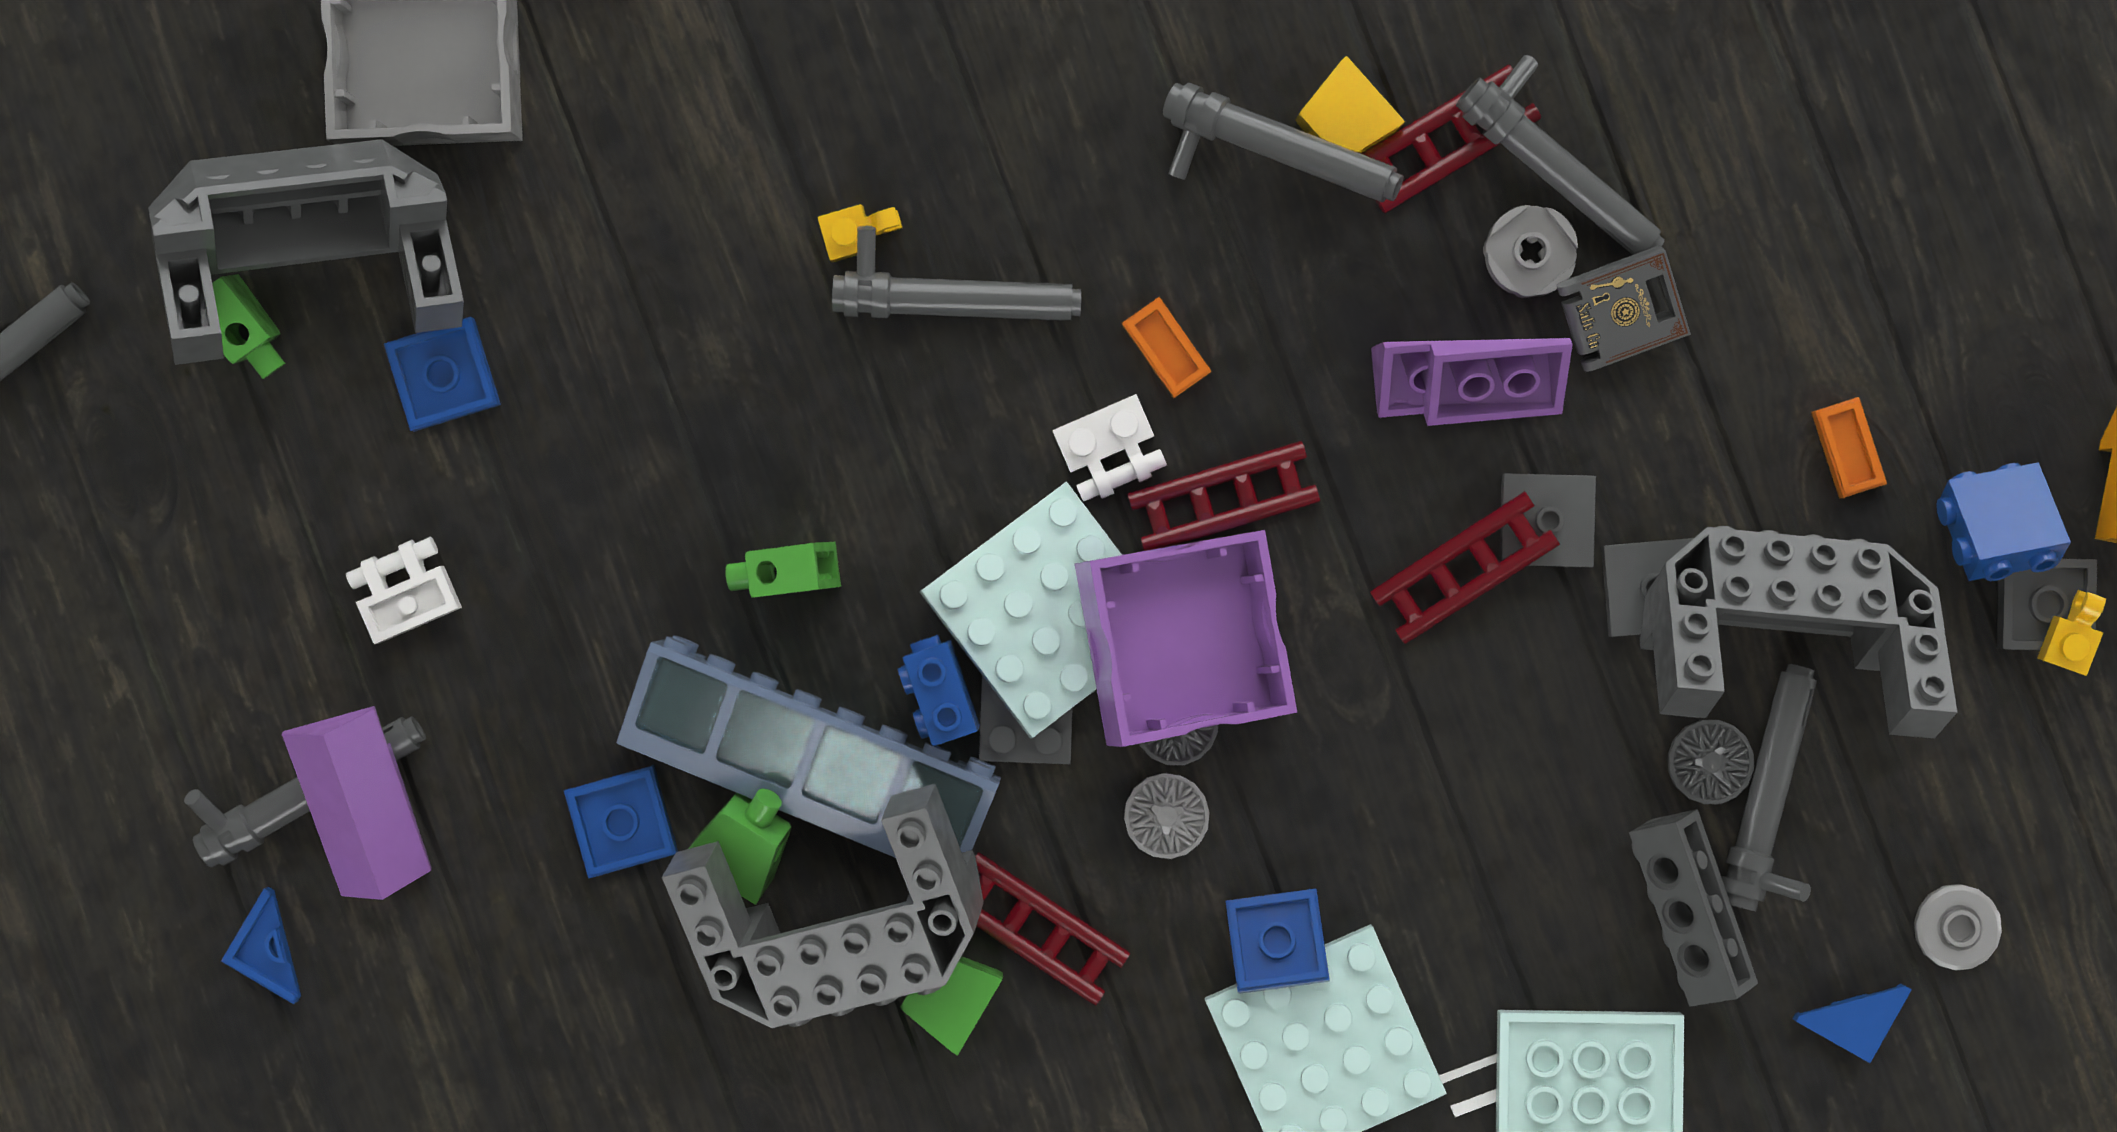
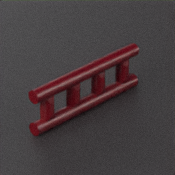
[1361,64,1541,213]
[1127,440,1320,551]
[1370,491,1561,644]
[975,852,1130,1006]

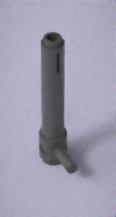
[1456,55,1665,255]
[1163,83,1404,202]
[832,226,1081,321]
[0,282,90,381]
[1721,664,1817,912]
[184,716,426,867]

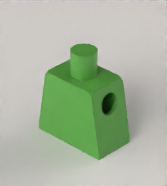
[212,274,286,379]
[726,542,841,598]
[688,789,791,905]
[900,956,1003,1056]

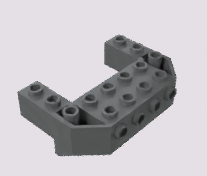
[148,139,464,365]
[1640,526,1958,739]
[662,784,984,1028]

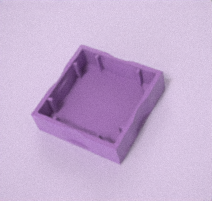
[1075,530,1297,747]

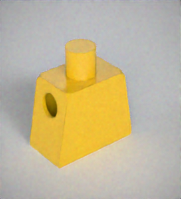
[1296,56,1405,153]

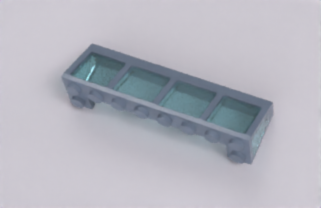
[616,635,1001,858]

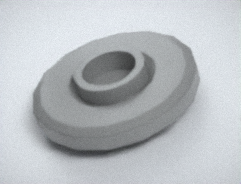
[1124,773,1210,859]
[1914,884,2002,970]

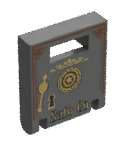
[1557,245,1691,372]

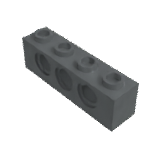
[1629,809,1758,1007]

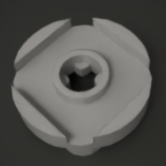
[1483,205,1578,298]

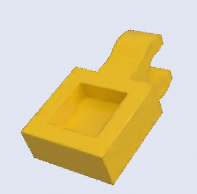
[817,204,903,263]
[2037,590,2106,676]

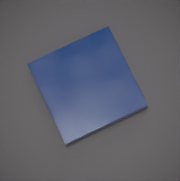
[384,317,501,432]
[564,765,678,879]
[1226,888,1330,994]

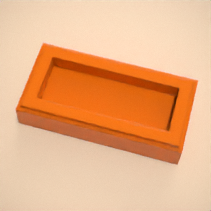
[1122,297,1212,398]
[1811,397,1887,498]

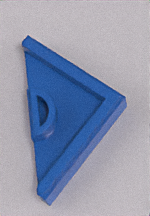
[221,887,301,1004]
[1792,984,1912,1063]

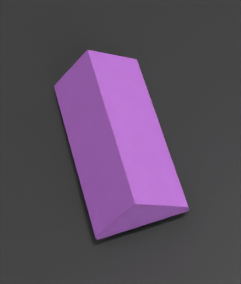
[1371,338,1573,426]
[282,706,432,900]

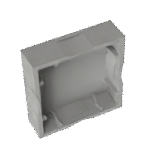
[321,0,523,146]

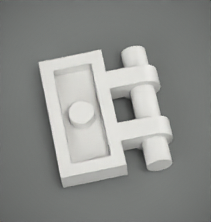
[1052,394,1167,502]
[346,537,462,644]

